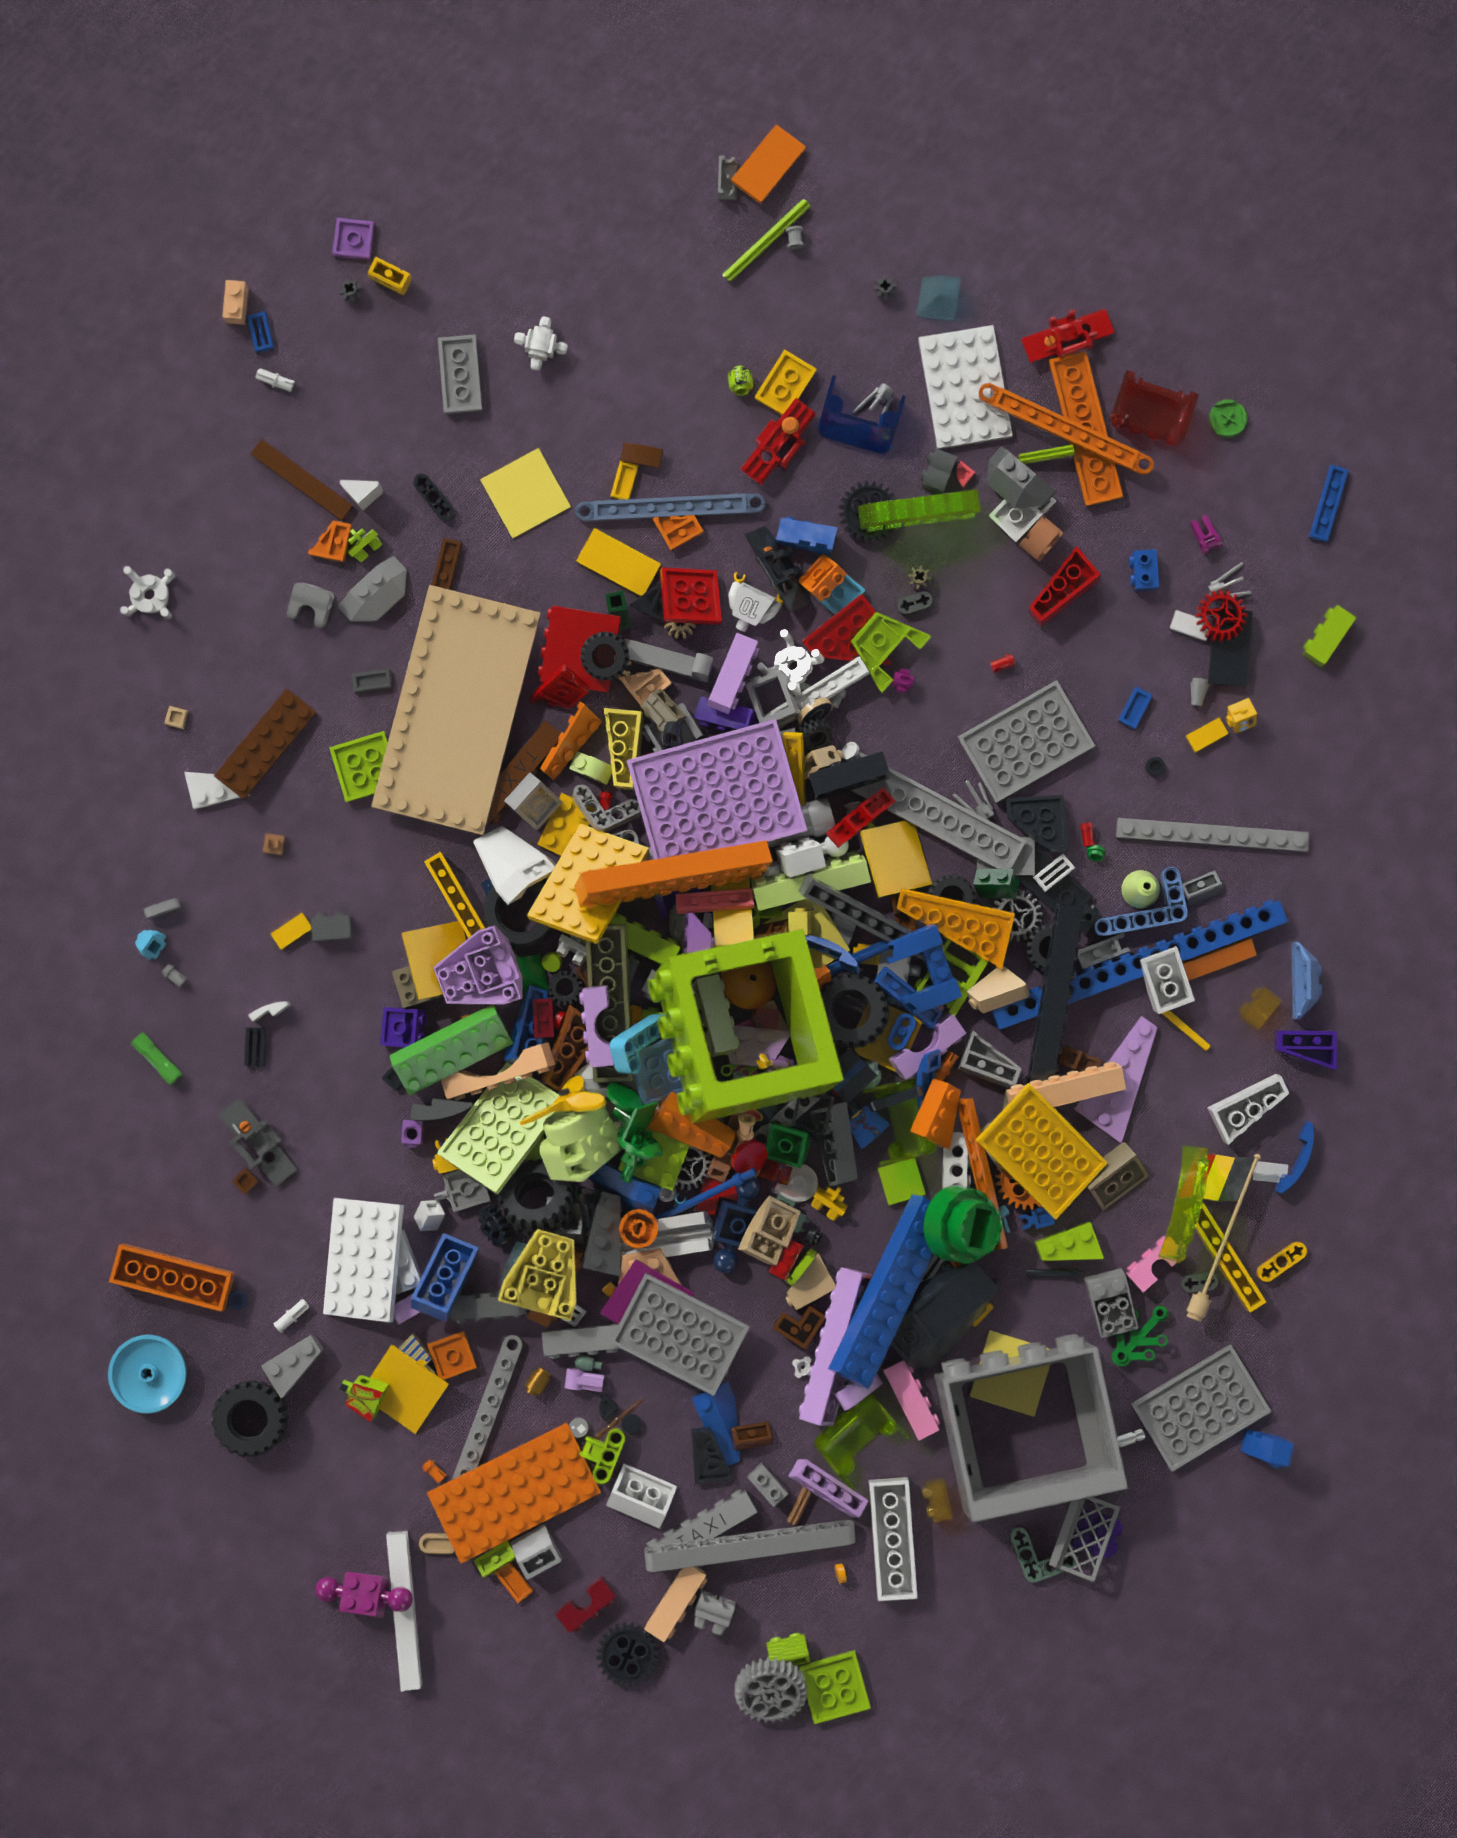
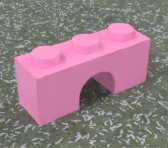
[1126,1236,1186,1292]

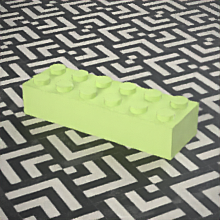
[750,850,871,911]

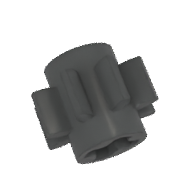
[873,275,897,301]
[338,278,363,303]

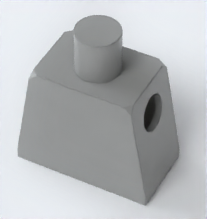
[876,950,921,983]

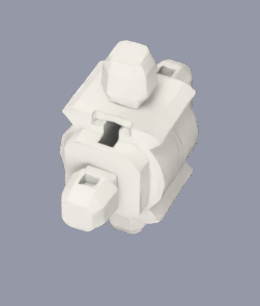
[514,317,568,371]

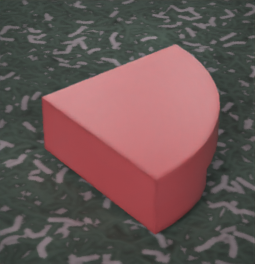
[956,461,976,488]

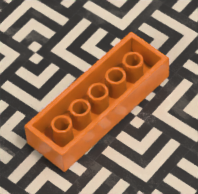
[109,1243,235,1311]

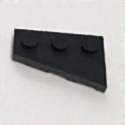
[691,1427,734,1484]

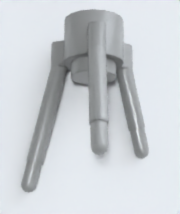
[853,383,894,434]
[1208,562,1251,597]
[953,780,994,819]

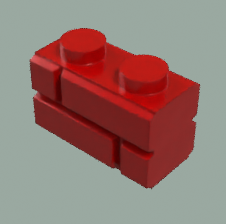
[768,1239,803,1281]

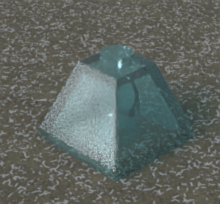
[916,275,961,321]

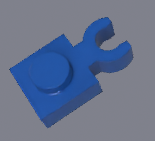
[1019,1207,1055,1229]

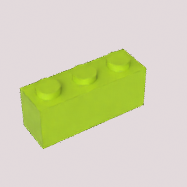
[1302,605,1357,667]

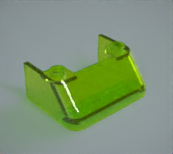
[863,1078,936,1166]
[814,1393,910,1490]

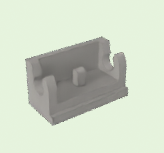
[718,156,738,200]

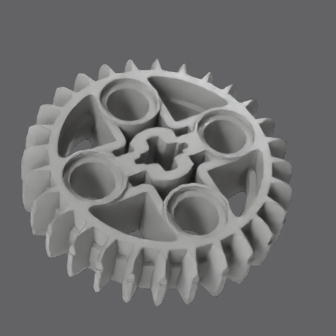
[735,1657,807,1724]

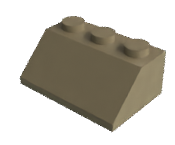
[1085,1142,1149,1211]

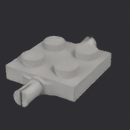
[434,1170,491,1212]

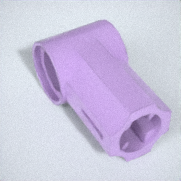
[564,1368,604,1392]

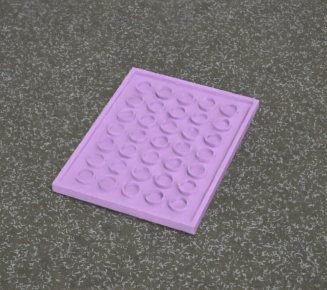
[627,719,807,859]

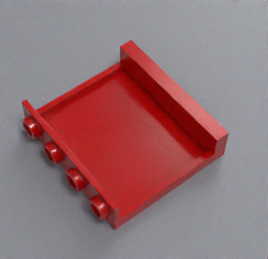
[538,605,621,693]

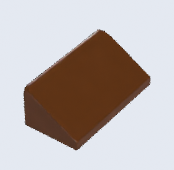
[731,1421,773,1451]

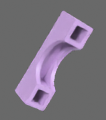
[580,986,614,1067]
[888,1013,966,1080]

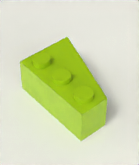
[1034,1222,1104,1261]

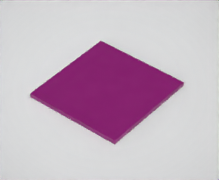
[600,1259,695,1324]

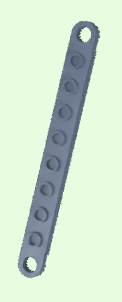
[575,493,765,522]

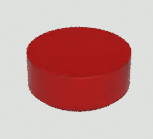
[553,1011,566,1031]

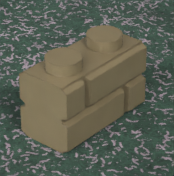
[641,689,687,732]

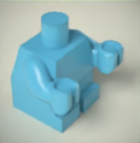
[135,930,167,960]

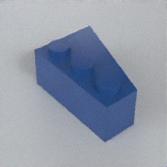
[776,516,838,557]
[1240,1429,1294,1469]

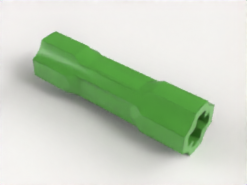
[131,1032,183,1085]

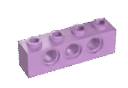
[788,1459,869,1518]

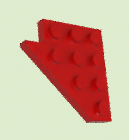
[801,594,892,665]

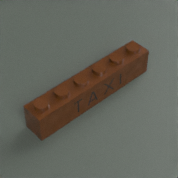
[487,720,561,825]

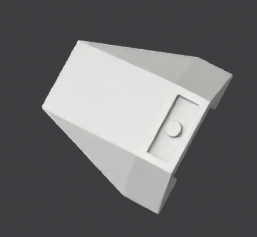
[473,826,556,905]

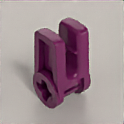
[1190,514,1222,555]

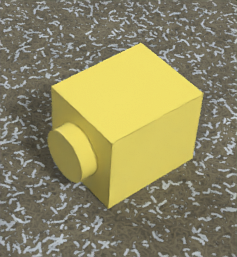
[788,907,812,935]

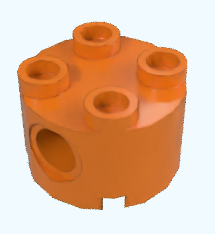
[619,1208,659,1249]

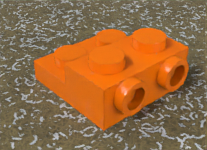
[798,554,847,602]

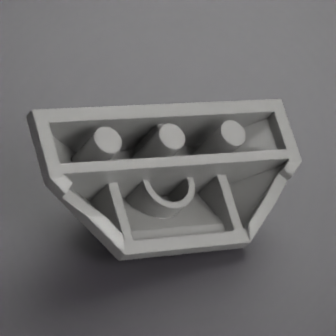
[338,556,407,621]

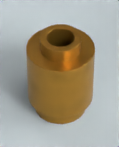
[524,1366,551,1396]

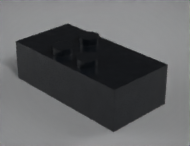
[809,751,890,800]

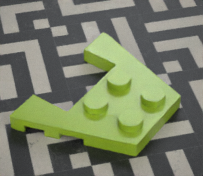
[851,612,932,693]

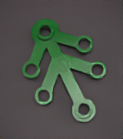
[1112,1306,1169,1367]

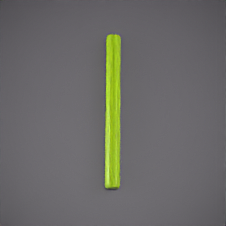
[723,199,810,282]

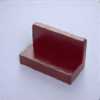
[533,998,554,1039]

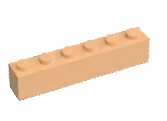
[1006,1062,1126,1107]

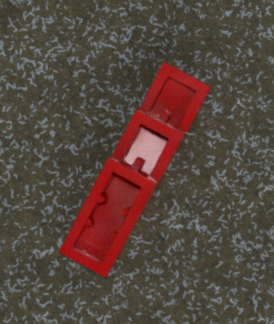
[826,787,896,848]

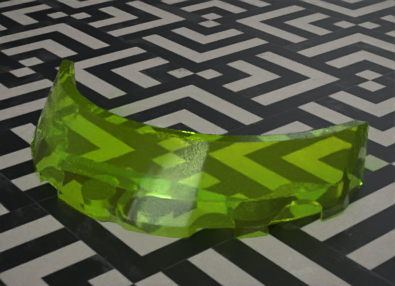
[1158,1145,1209,1263]

